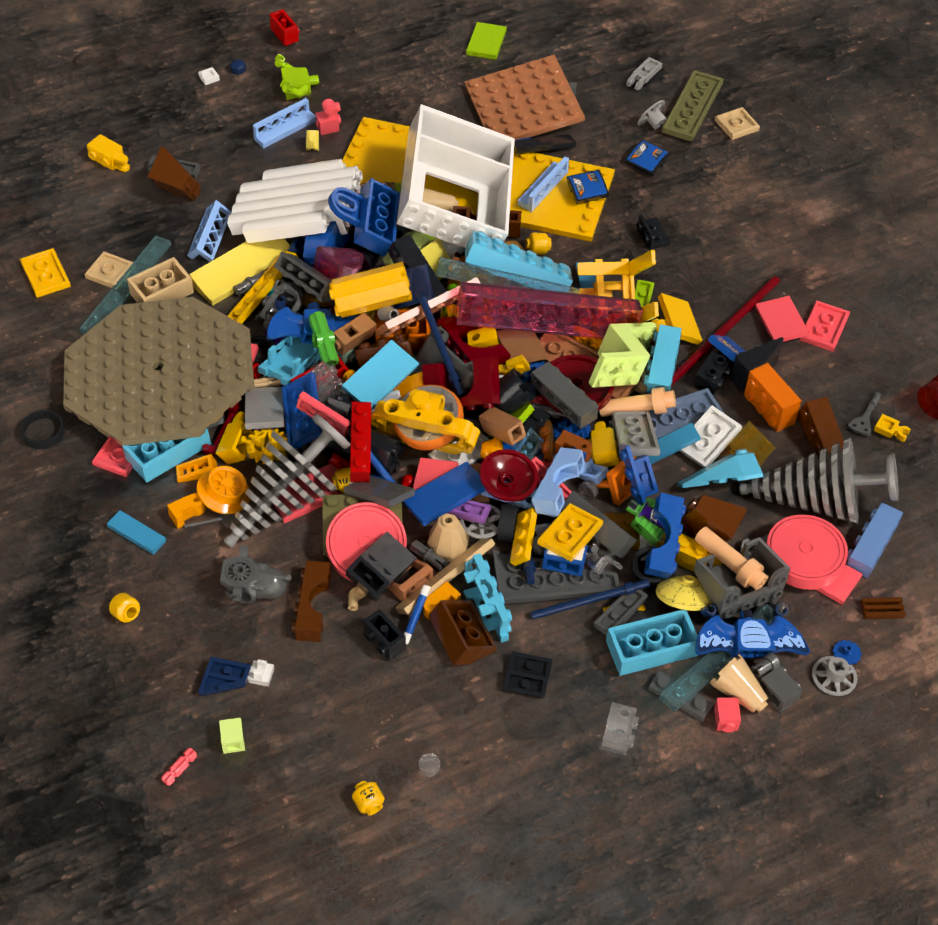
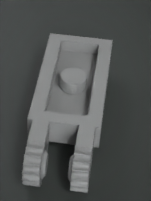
[626,57,663,91]

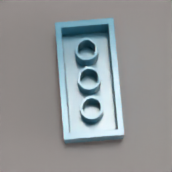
[606,610,698,676]

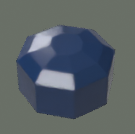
[230,59,246,75]

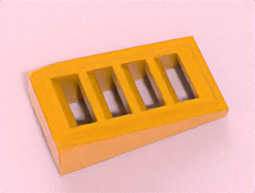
[176,454,217,483]

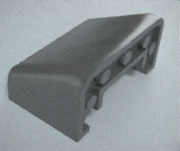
[410,326,474,399]

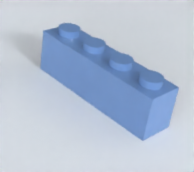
[847,502,903,579]

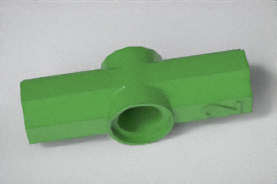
[308,311,339,368]

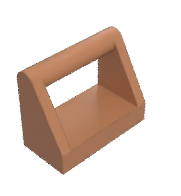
[388,559,433,601]

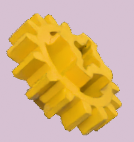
[246,428,287,464]

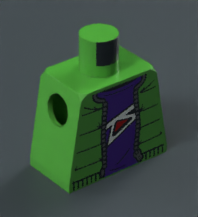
[626,498,665,546]

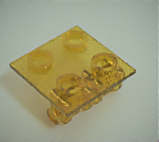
[728,421,776,466]

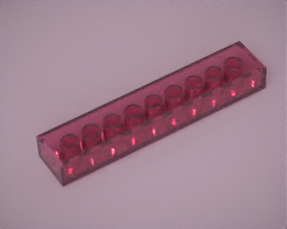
[455,282,643,339]

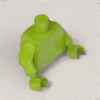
[275,54,319,100]

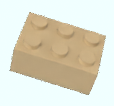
[127,257,194,303]

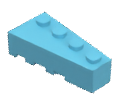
[644,325,682,394]
[122,428,211,483]

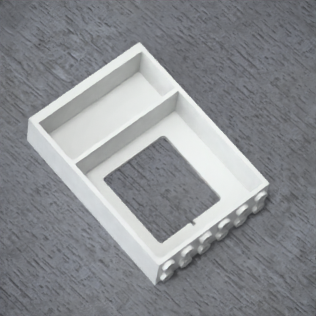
[396,104,515,248]

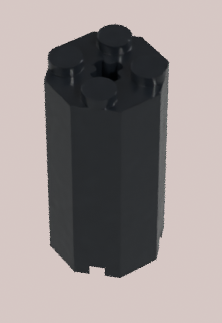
[320,424,406,476]

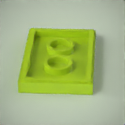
[466,22,507,60]

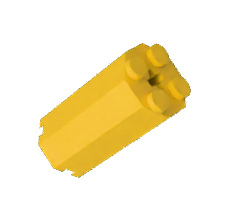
[329,262,413,318]

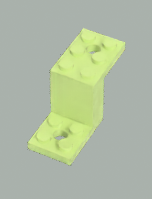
[588,322,658,387]

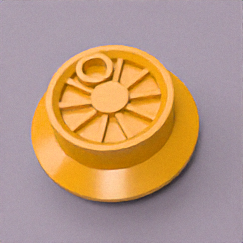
[196,466,250,514]

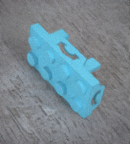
[258,336,320,386]
[463,553,512,643]

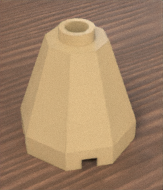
[427,513,469,562]

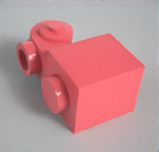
[315,99,341,135]

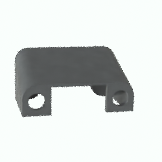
[694,537,790,619]

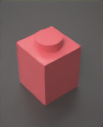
[714,698,741,733]

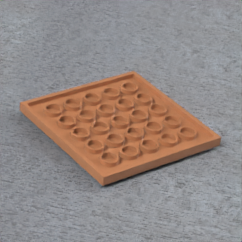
[465,55,585,140]

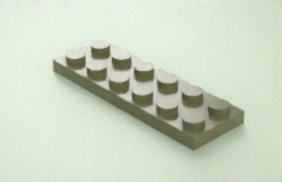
[662,70,724,142]

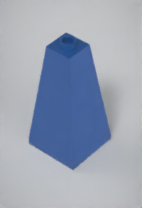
[303,221,350,271]

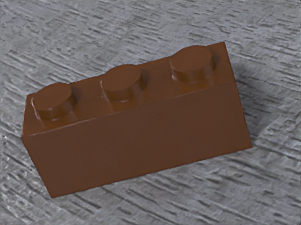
[428,600,497,665]

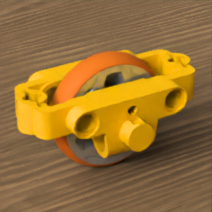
[371,385,480,455]

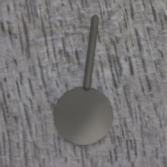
[183,509,249,528]

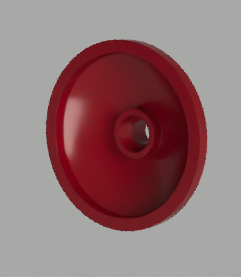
[479,449,538,502]

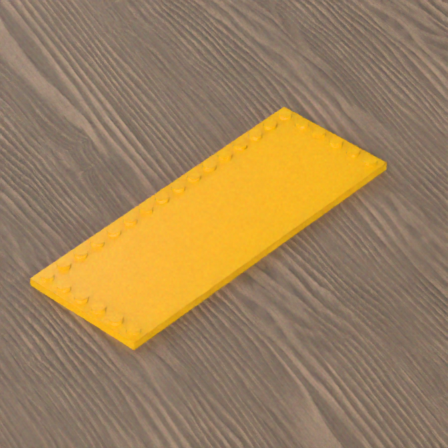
[342,117,615,242]

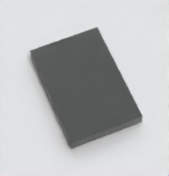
[344,475,415,508]

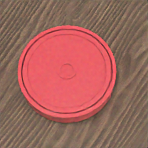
[326,502,407,582]
[766,515,848,590]

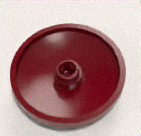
[540,354,614,414]

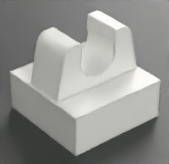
[248,659,274,687]

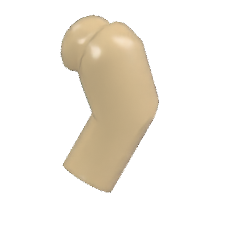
[348,586,367,611]

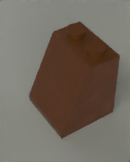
[147,146,201,201]
[680,495,747,542]

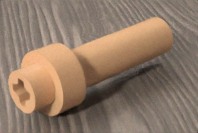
[600,387,676,417]
[695,527,768,590]

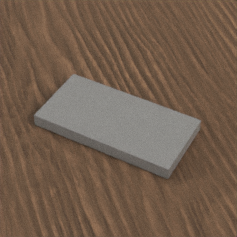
[245,386,284,430]
[611,411,660,456]

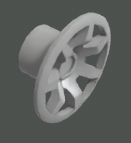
[637,100,667,130]
[460,503,501,539]
[812,656,858,696]

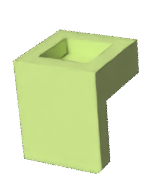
[219,718,245,754]

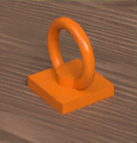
[589,456,638,506]

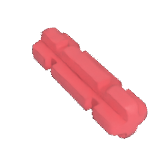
[161,748,197,786]

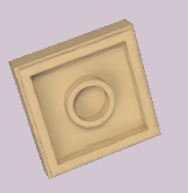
[715,107,760,140]
[85,251,134,290]

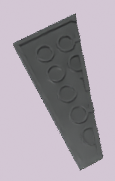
[492,550,620,604]

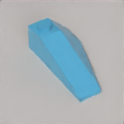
[677,449,763,488]

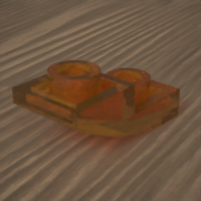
[539,420,555,462]

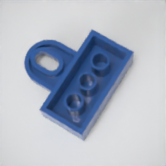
[328,178,400,257]

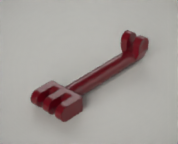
[202,402,240,458]

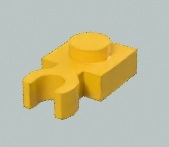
[499,355,531,375]
[874,414,911,442]

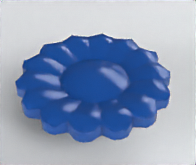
[832,640,862,665]

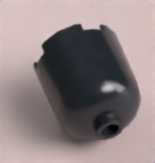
[494,368,536,415]

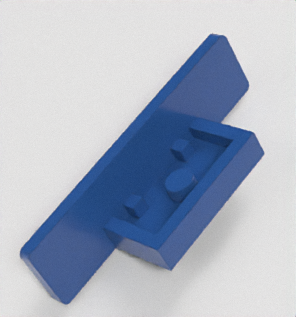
[619,443,659,506]

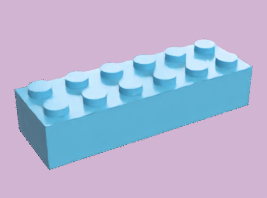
[465,231,573,300]

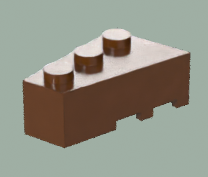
[355,333,414,368]

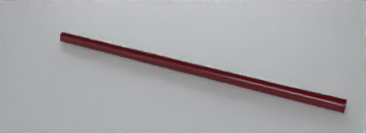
[671,276,780,387]

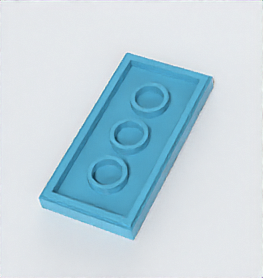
[341,340,419,411]

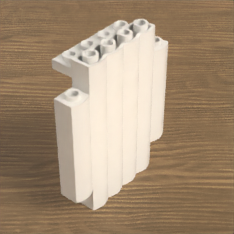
[227,159,363,243]

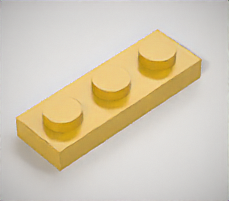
[510,507,537,566]

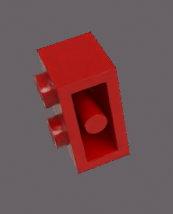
[269,9,300,46]

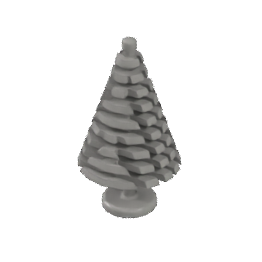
[224,413,351,548]
[739,438,899,524]

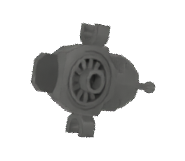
[255,279,304,325]
[220,546,292,604]

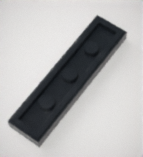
[514,134,576,154]

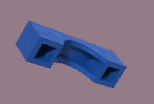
[644,493,686,579]

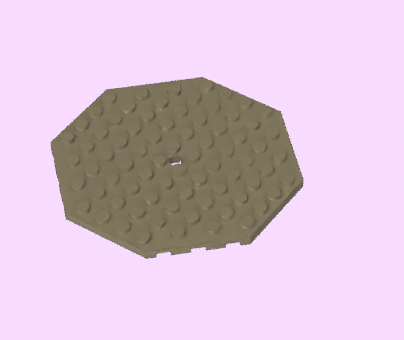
[63,297,255,446]

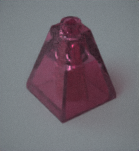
[314,246,364,280]

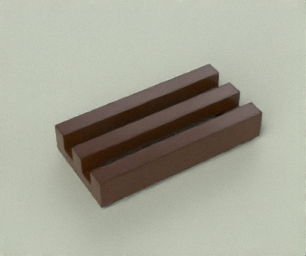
[861,597,906,619]

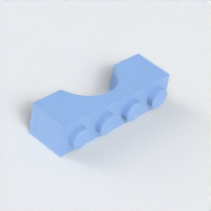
[532,447,585,516]

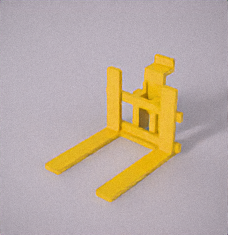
[564,250,659,331]

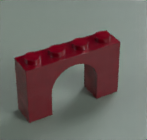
[437,312,511,365]
[422,357,501,411]

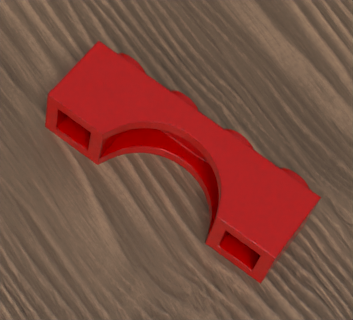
[350,402,371,483]

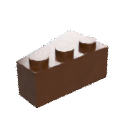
[797,397,844,459]

